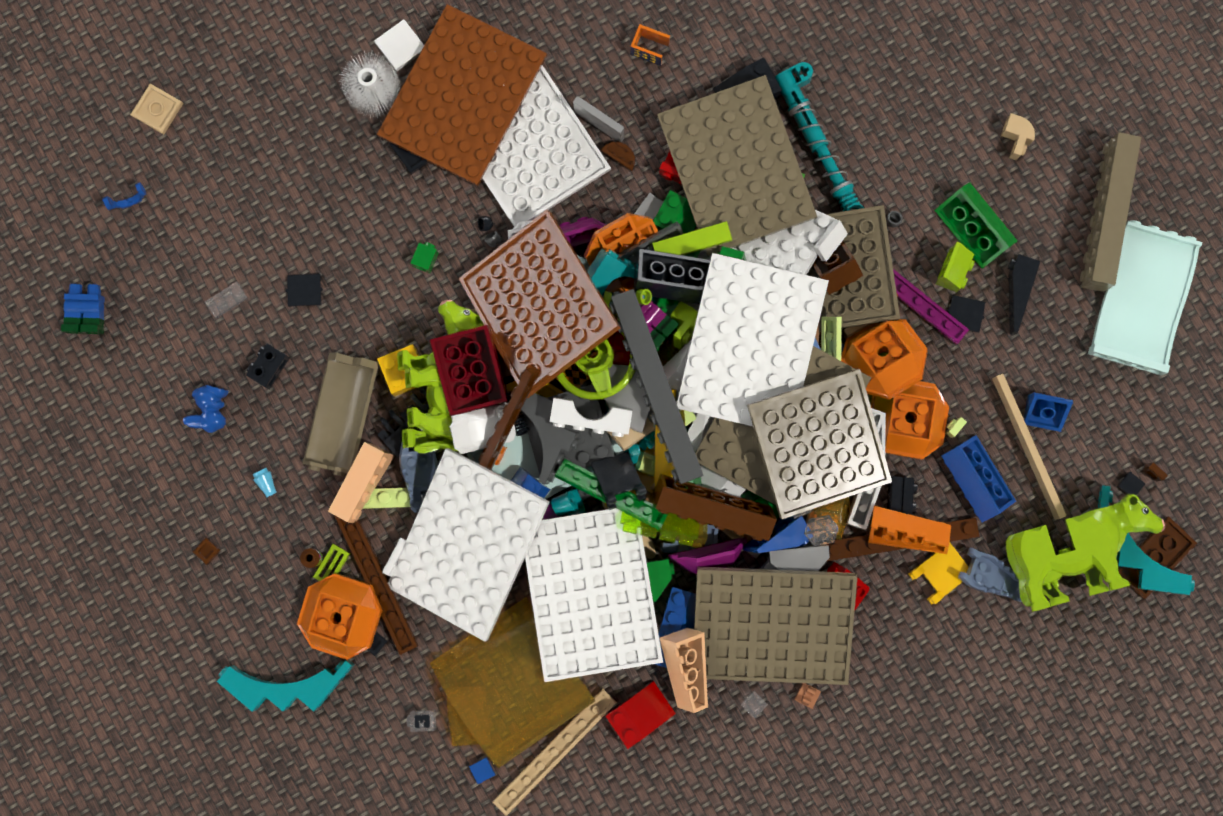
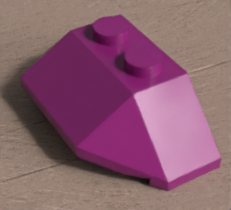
[559,217,606,250]
[668,537,747,574]

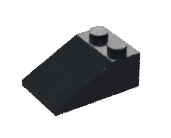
[713,58,782,99]

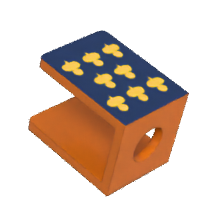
[630,24,670,66]

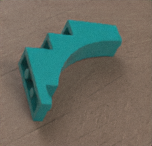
[1098,485,1195,595]
[217,660,355,712]

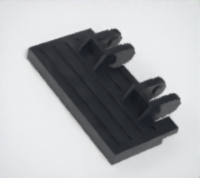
[377,386,429,459]

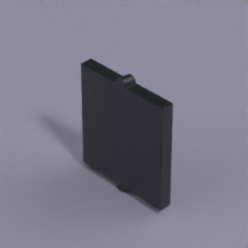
[286,274,323,307]
[947,295,986,333]

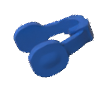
[103,182,146,210]

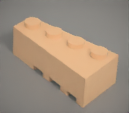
[328,442,395,523]
[659,628,708,713]

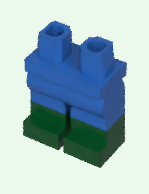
[61,284,105,334]

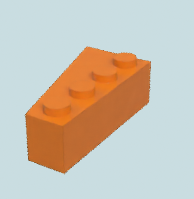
[868,506,951,554]

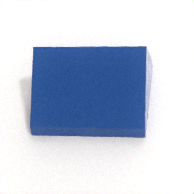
[1023,392,1073,432]

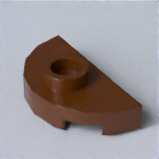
[601,142,635,171]

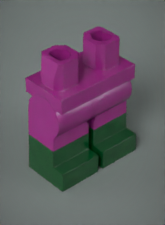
[639,298,679,350]

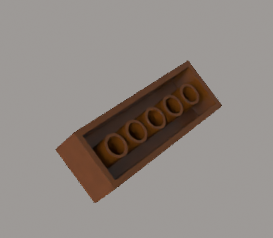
[653,474,777,541]

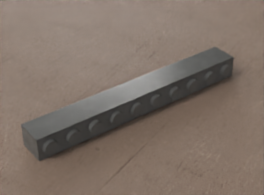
[609,289,704,485]

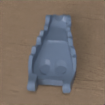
[399,442,438,513]
[958,548,1022,602]

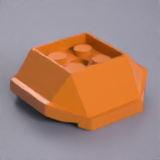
[584,213,658,293]
[841,319,928,400]
[870,381,949,460]
[297,573,382,660]

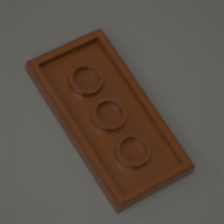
[1118,516,1197,599]

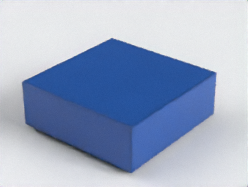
[469,757,496,784]

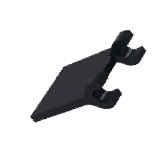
[591,452,647,510]

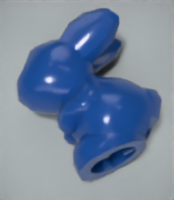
[183,385,229,433]

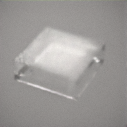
[740,691,768,719]

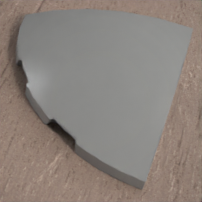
[604,364,651,433]

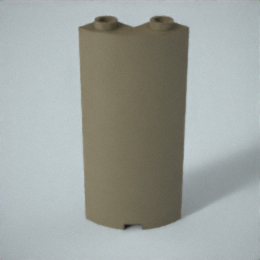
[302,353,379,477]

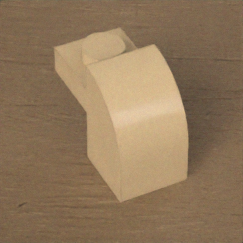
[1001,113,1035,160]

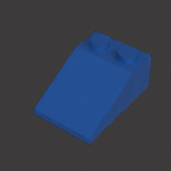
[742,515,814,553]

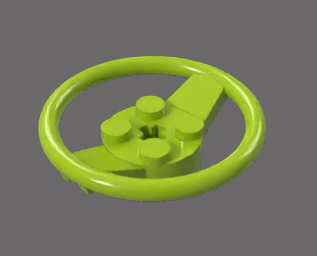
[557,320,636,400]

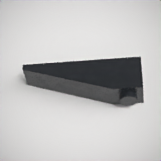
[1008,254,1041,336]

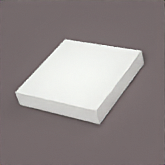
[374,19,424,71]

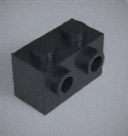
[246,343,290,390]

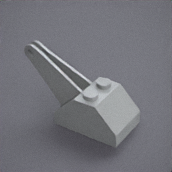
[760,542,830,571]

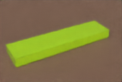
[652,221,732,256]

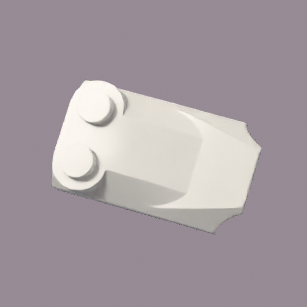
[450,402,516,454]

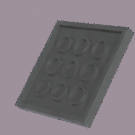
[522,384,615,475]

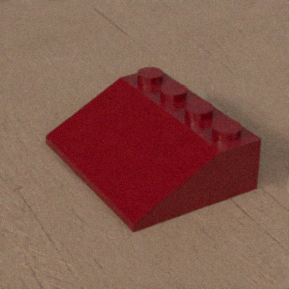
[430,325,509,416]

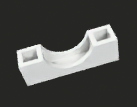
[550,397,632,437]

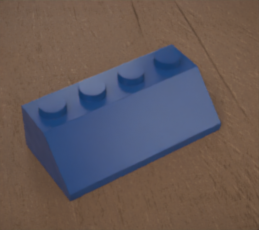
[942,435,1016,522]
[655,587,696,668]

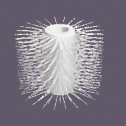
[339,51,401,118]

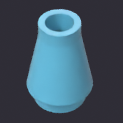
[252,468,277,498]

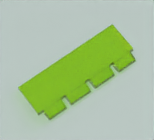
[620,512,700,546]

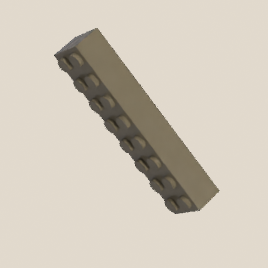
[1080,132,1141,292]

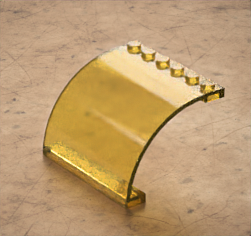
[430,597,596,768]

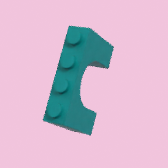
[587,248,659,305]

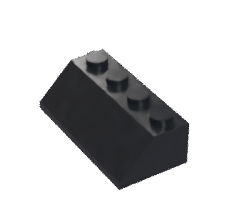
[633,249,710,304]

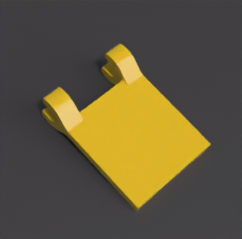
[908,543,969,605]

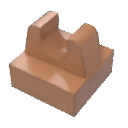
[794,683,821,709]

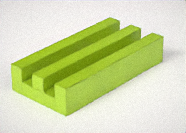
[313,544,351,581]

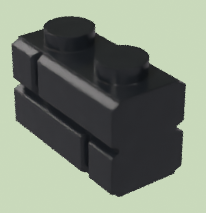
[887,476,917,515]

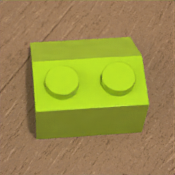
[936,242,975,293]

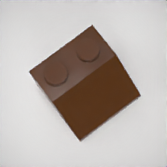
[812,241,863,295]

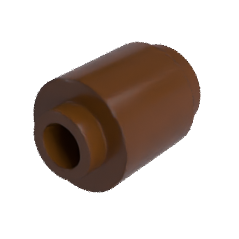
[300,548,323,568]

